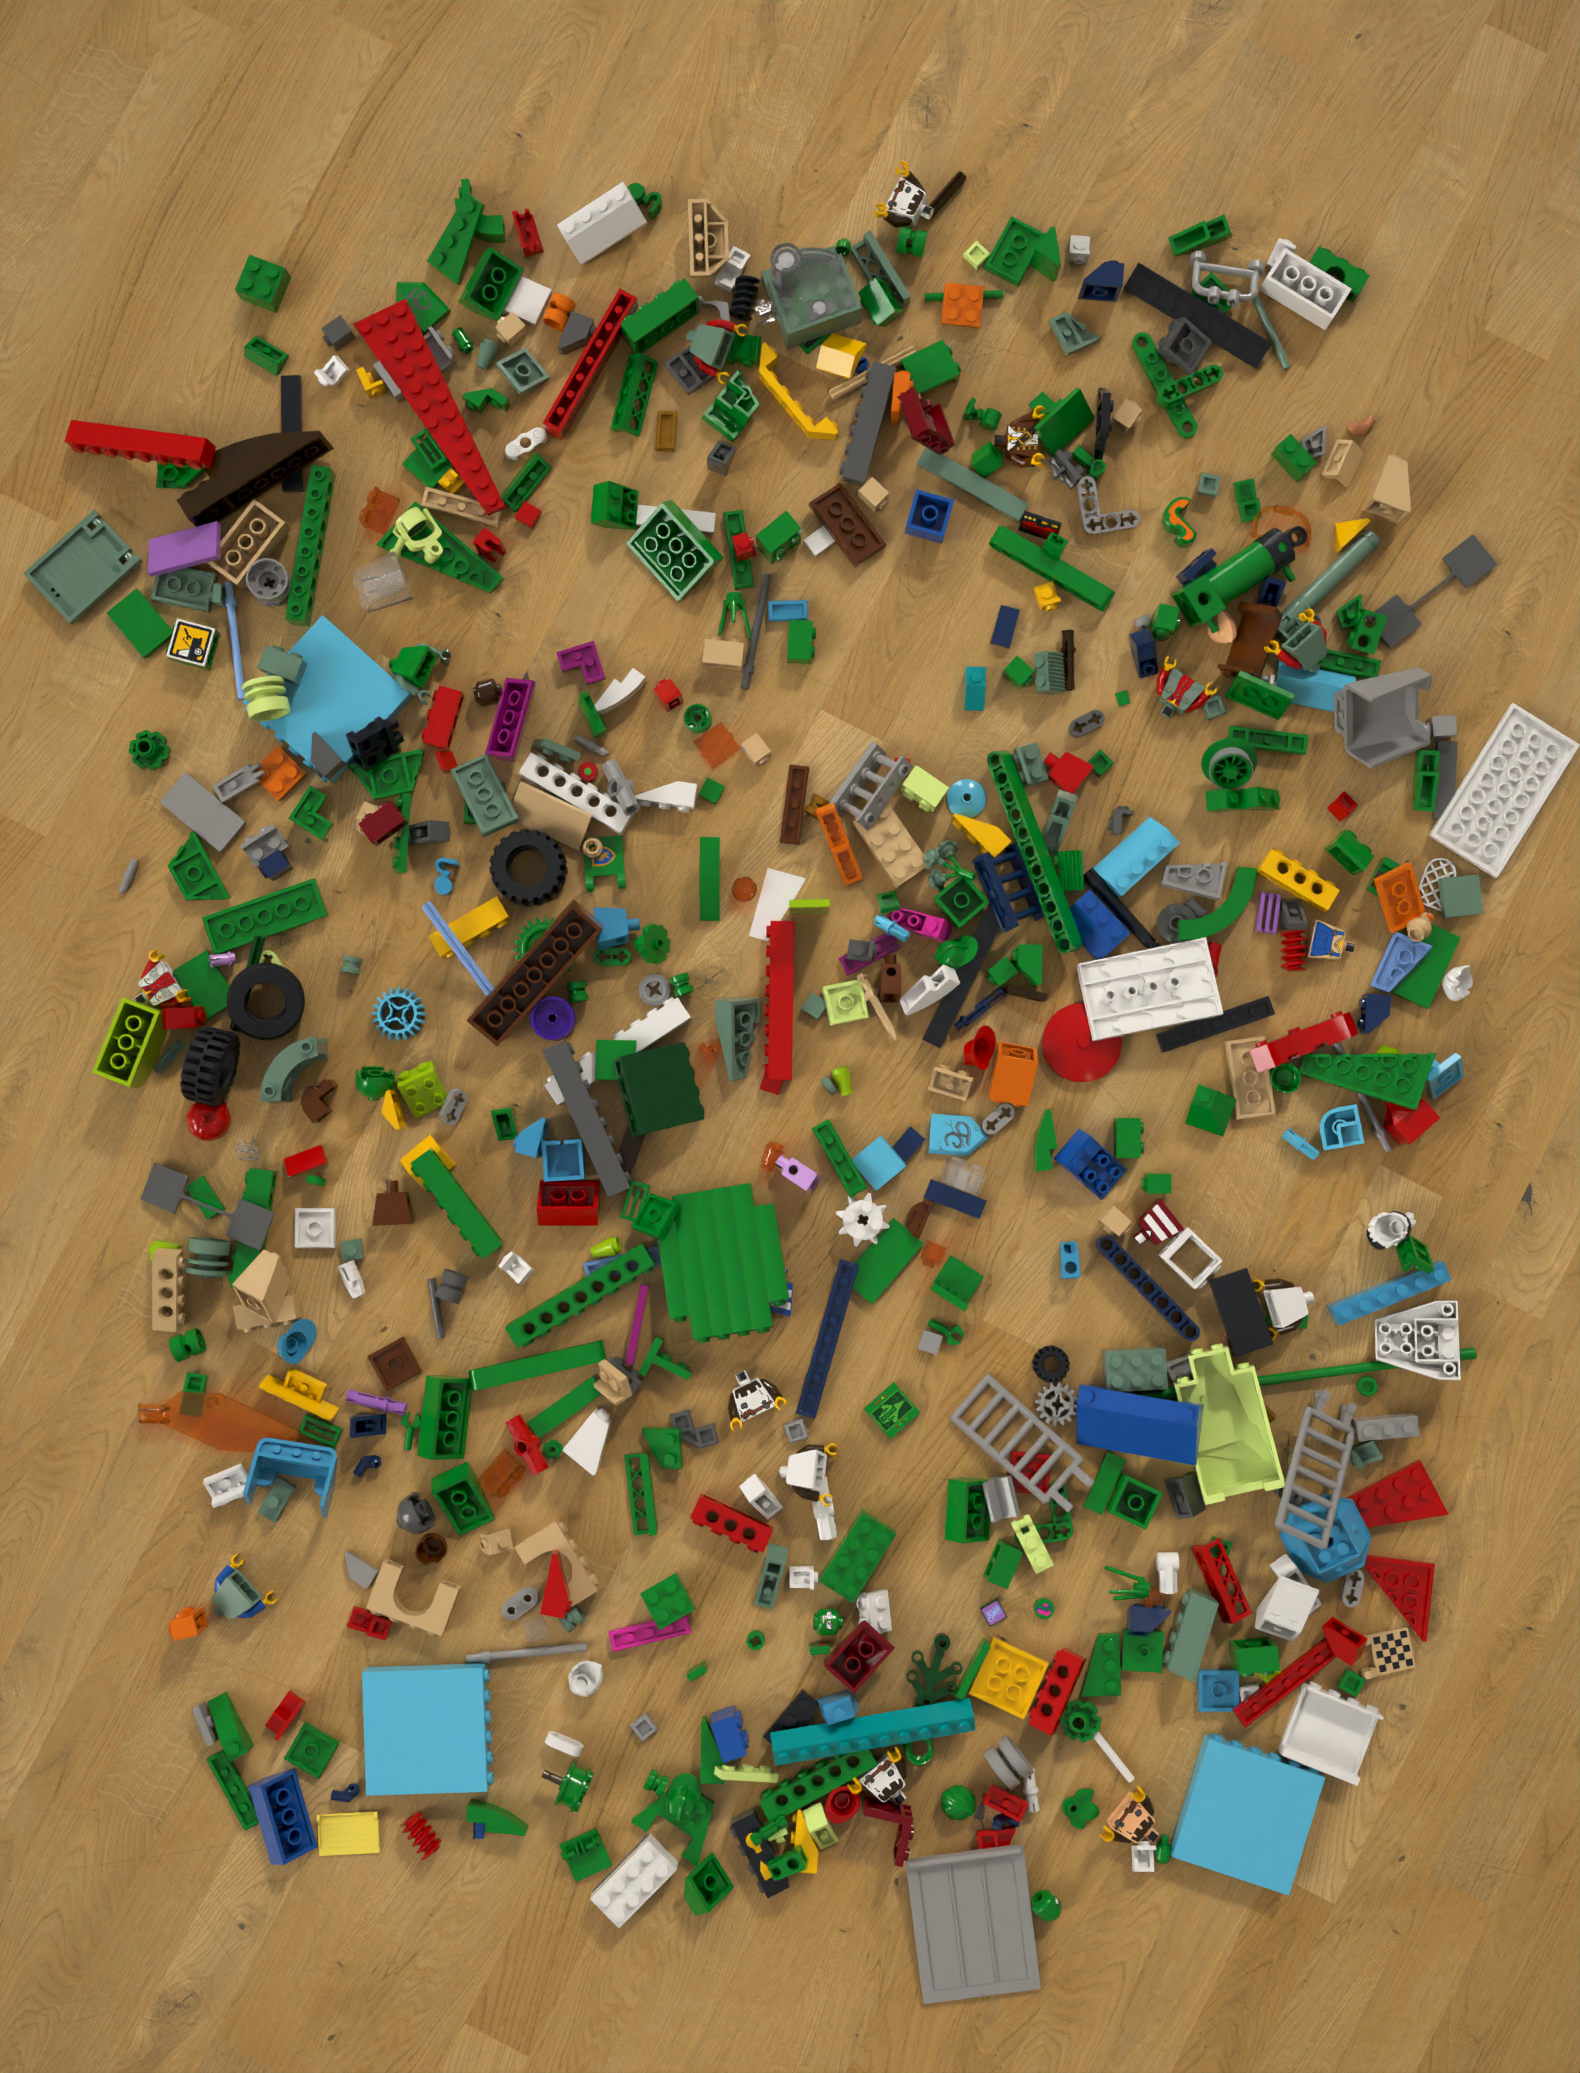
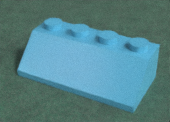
[1093,817,1180,898]

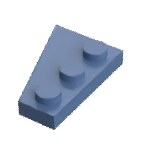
[1370,932,1433,994]

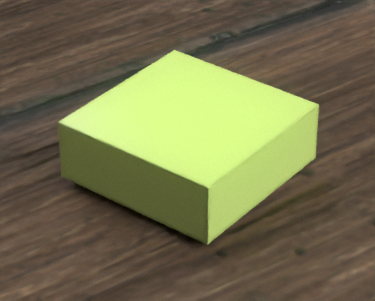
[963,241,991,270]

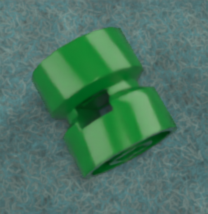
[896,227,928,258]
[169,1328,207,1362]

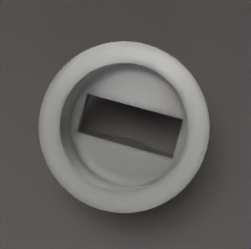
[1133,614,1151,630]

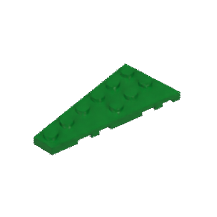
[376,501,504,594]
[1299,1053,1436,1111]

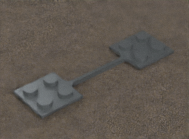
[1366,534,1498,649]
[140,1162,275,1250]

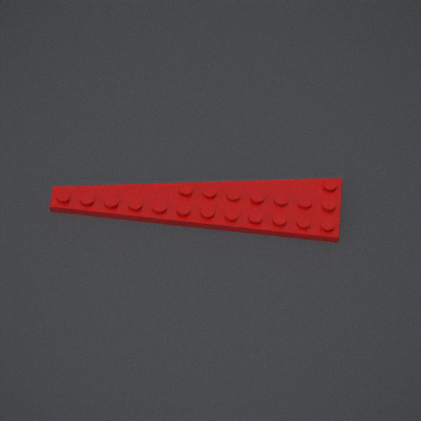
[353,298,506,516]

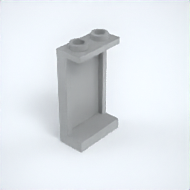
[373,326,456,403]

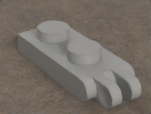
[212,763,265,803]

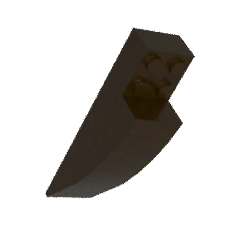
[177,431,334,527]

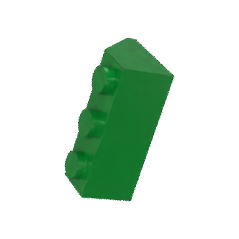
[458,247,524,321]
[945,1477,990,1544]

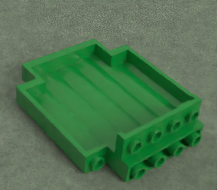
[658,1183,790,1343]

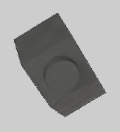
[558,311,596,355]
[311,732,346,780]
[408,820,450,846]

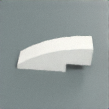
[595,668,647,715]
[900,965,960,1015]

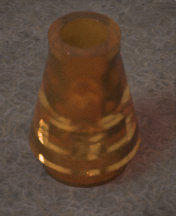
[761,1141,784,1172]

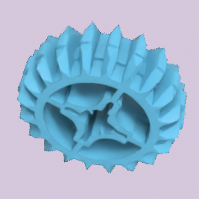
[371,987,426,1041]

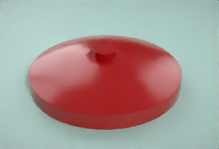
[1042,1003,1122,1082]

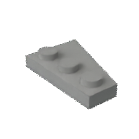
[1160,862,1228,901]

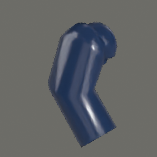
[331,1783,360,1803]

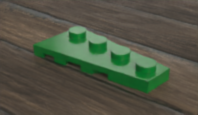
[427,193,485,285]

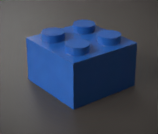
[905,489,954,544]
[710,1705,750,1763]

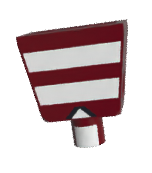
[1133,1199,1184,1246]

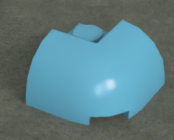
[1320,1104,1365,1151]

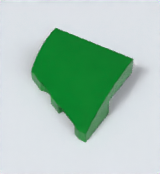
[577,691,609,739]

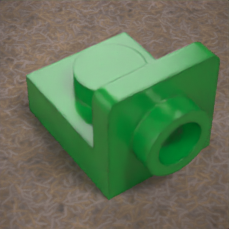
[1042,532,1069,558]

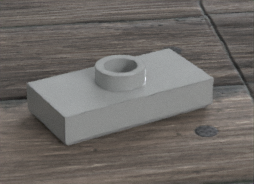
[192,1701,219,1747]

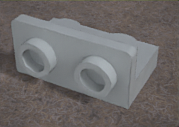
[240,825,290,868]

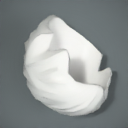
[1442,965,1473,1002]
[568,1660,603,1697]

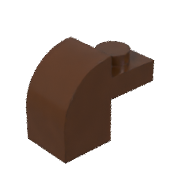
[301,1079,338,1123]

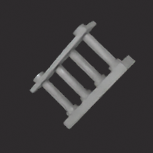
[828,742,913,831]

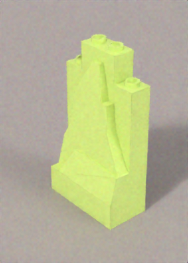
[1174,1343,1285,1505]

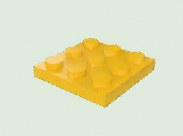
[968,1636,1049,1720]

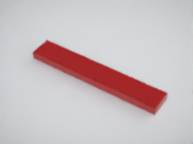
[1232,1637,1337,1728]

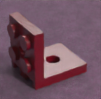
[862,1797,914,1867]

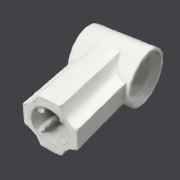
[1156,1552,1179,1594]

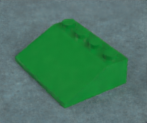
[626,500,724,602]

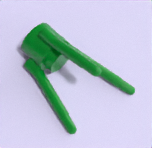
[718,592,751,640]
[1104,1566,1150,1601]

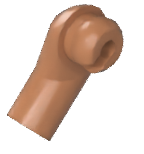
[1346,415,1376,436]

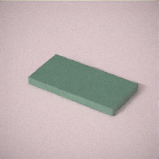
[450,754,519,837]

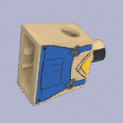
[1304,920,1354,960]

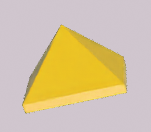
[1335,518,1370,553]

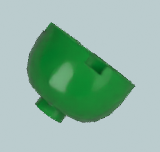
[355,1066,395,1101]

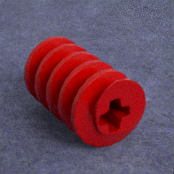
[1281,930,1307,972]
[400,1811,441,1860]

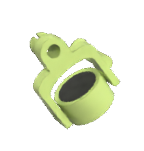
[390,507,443,563]

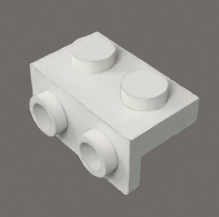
[203,1463,248,1508]
[857,1589,892,1633]

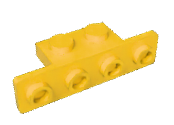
[259,1367,339,1421]

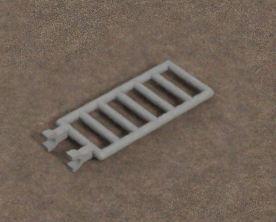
[950,1375,1094,1512]
[1275,1389,1357,1550]

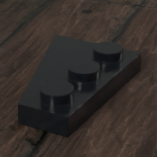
[763,1688,818,1764]

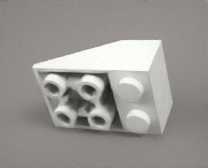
[1255,1576,1319,1642]

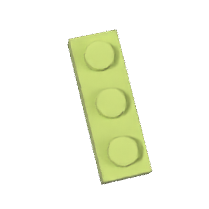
[714,1763,779,1783]

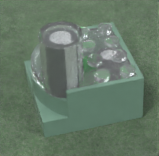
[761,243,862,349]

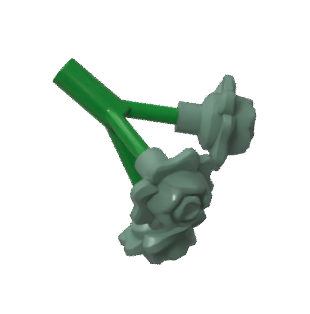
[923,840,976,892]

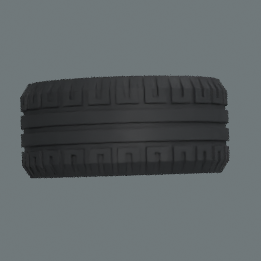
[226,962,305,1040]

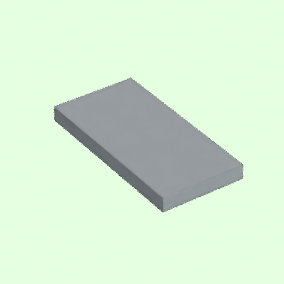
[160,772,247,853]

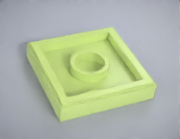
[822,980,869,1026]

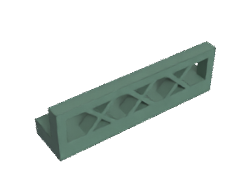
[850,230,911,308]

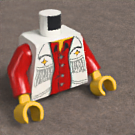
[135,948,192,1009]

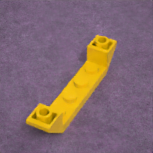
[759,342,839,441]

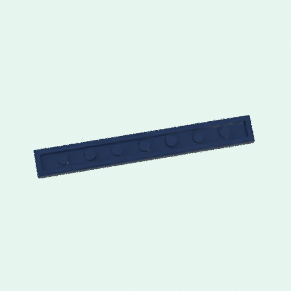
[796,1259,859,1419]

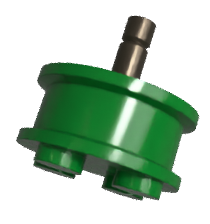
[542,1761,594,1813]

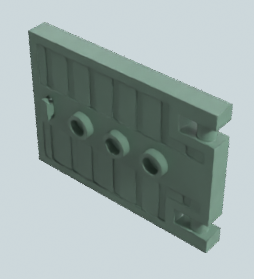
[24,510,143,625]

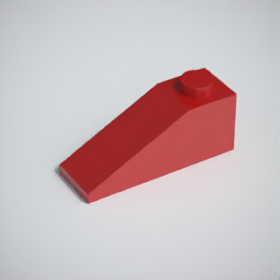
[540,1550,573,1619]

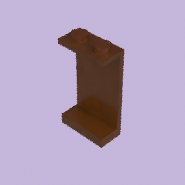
[1217,601,1283,679]

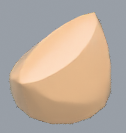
[1208,611,1237,644]

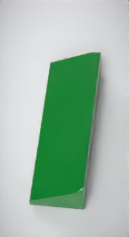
[500,454,552,513]

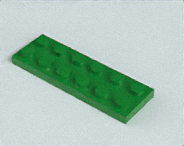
[202,878,328,955]

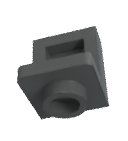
[1107,806,1134,836]

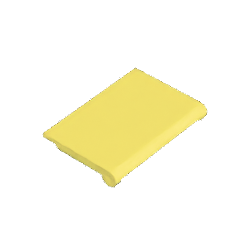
[317,1811,380,1856]

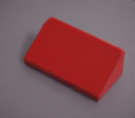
[284,1144,328,1177]

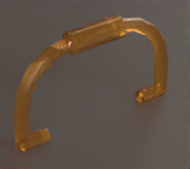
[1251,505,1311,547]

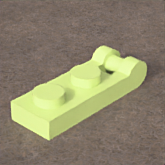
[1011,1514,1054,1574]

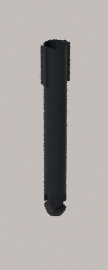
[1083,868,1160,949]

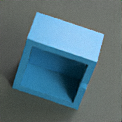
[542,1139,586,1182]

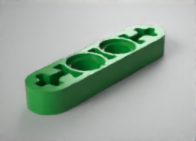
[1156,364,1223,407]

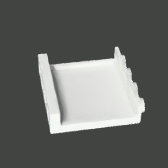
[1277,1681,1384,1786]

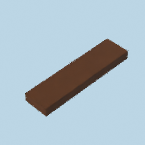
[780,764,809,845]

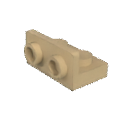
[594,1359,632,1405]

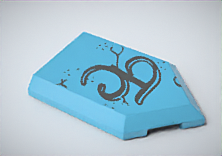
[928,1114,989,1156]

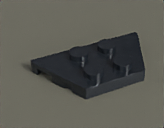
[1094,388,1114,460]

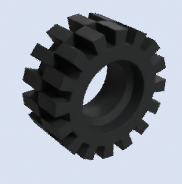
[1032,1345,1070,1383]

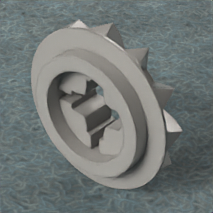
[639,974,670,1006]

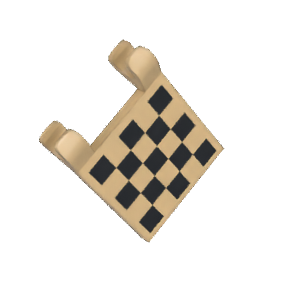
[1361,1626,1416,1679]

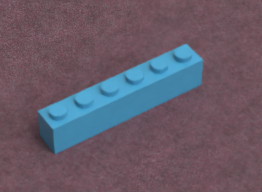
[1327,1260,1451,1325]

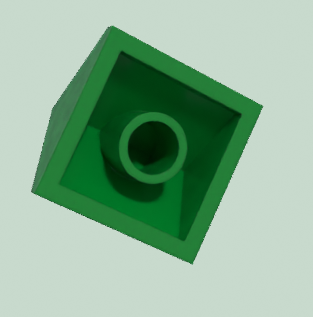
[1031,226,1061,281]

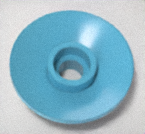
[947,779,986,818]

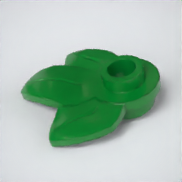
[1062,1788,1100,1829]

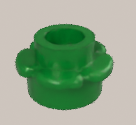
[543,1439,563,1459]

